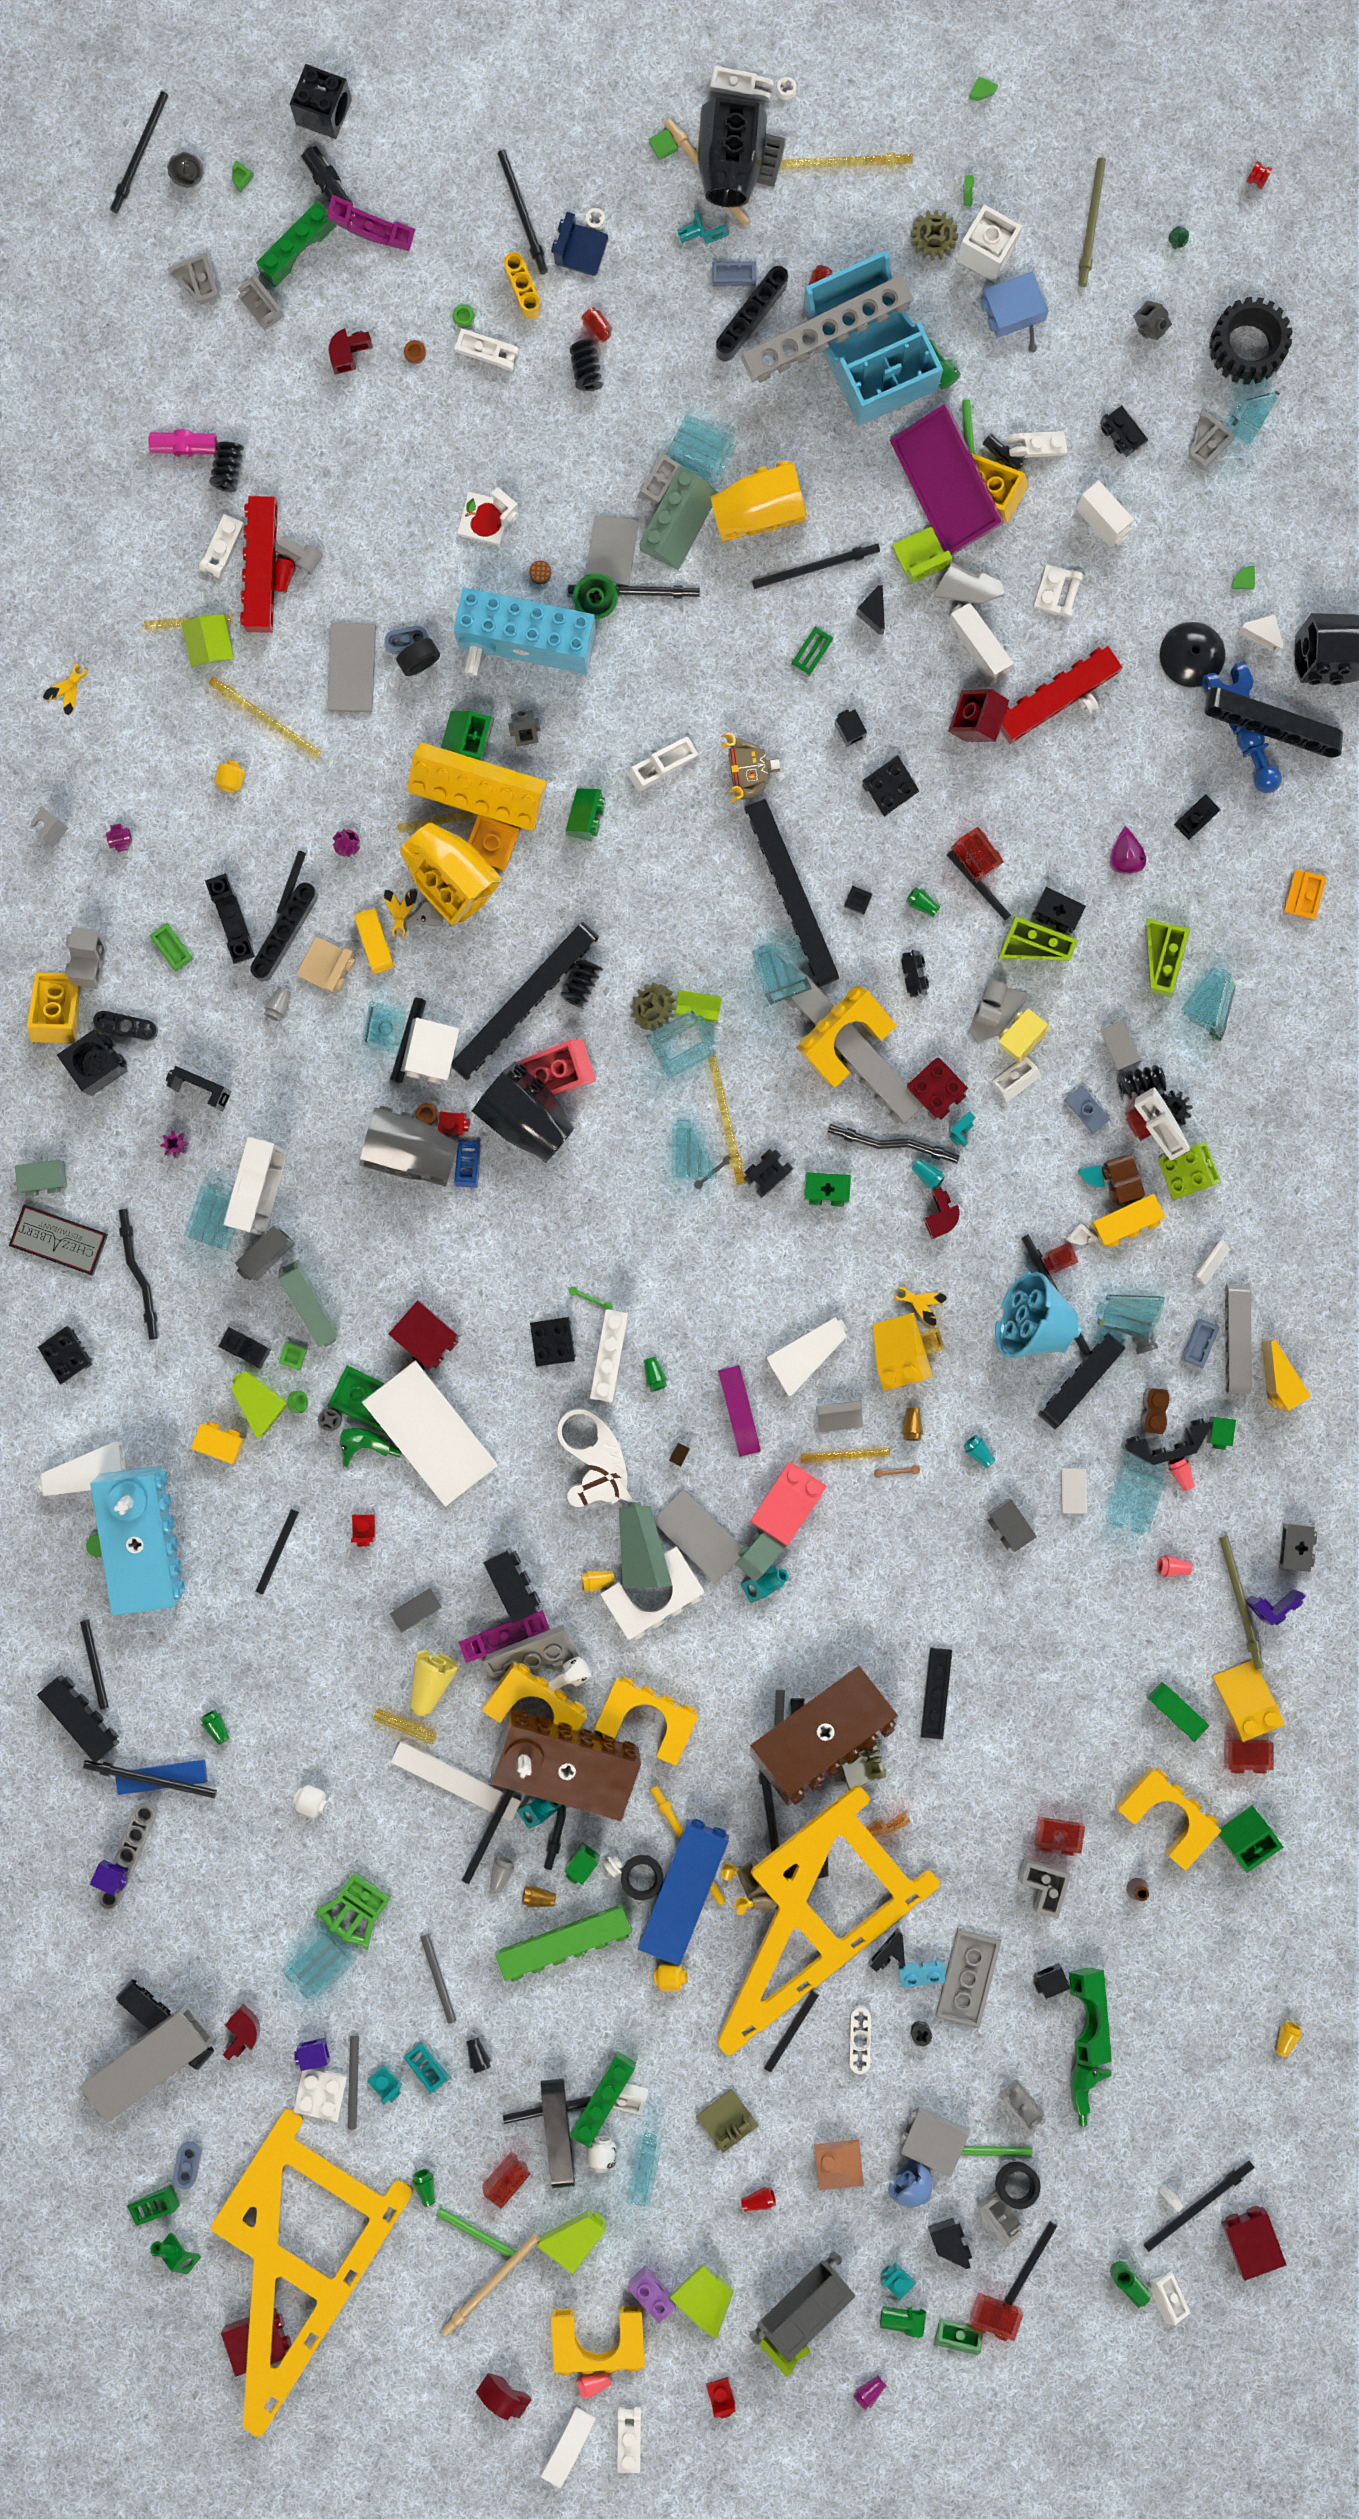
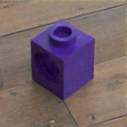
[89,1860,128,1896]
[294,2038,330,2071]

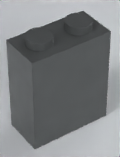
[235,1225,295,1281]

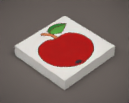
[457,492,505,546]

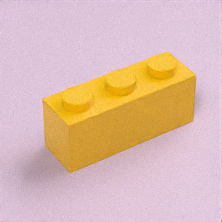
[1091,1194,1166,1248]

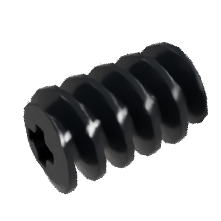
[569,339,603,391]
[209,441,244,493]
[560,960,603,1009]
[1117,1065,1167,1100]

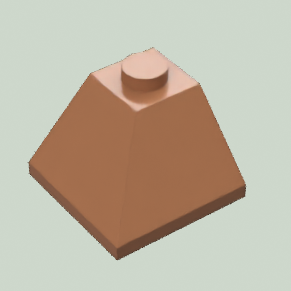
[814,2139,864,2190]

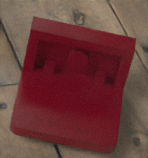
[907,1058,968,1121]

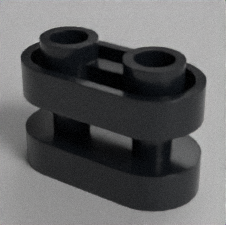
[744,1149,794,1198]

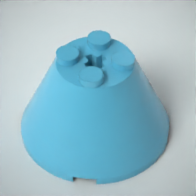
[995,1272,1081,1358]

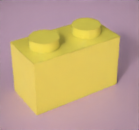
[999,1008,1049,1063]

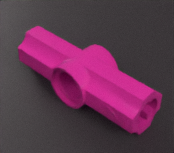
[148,429,218,457]

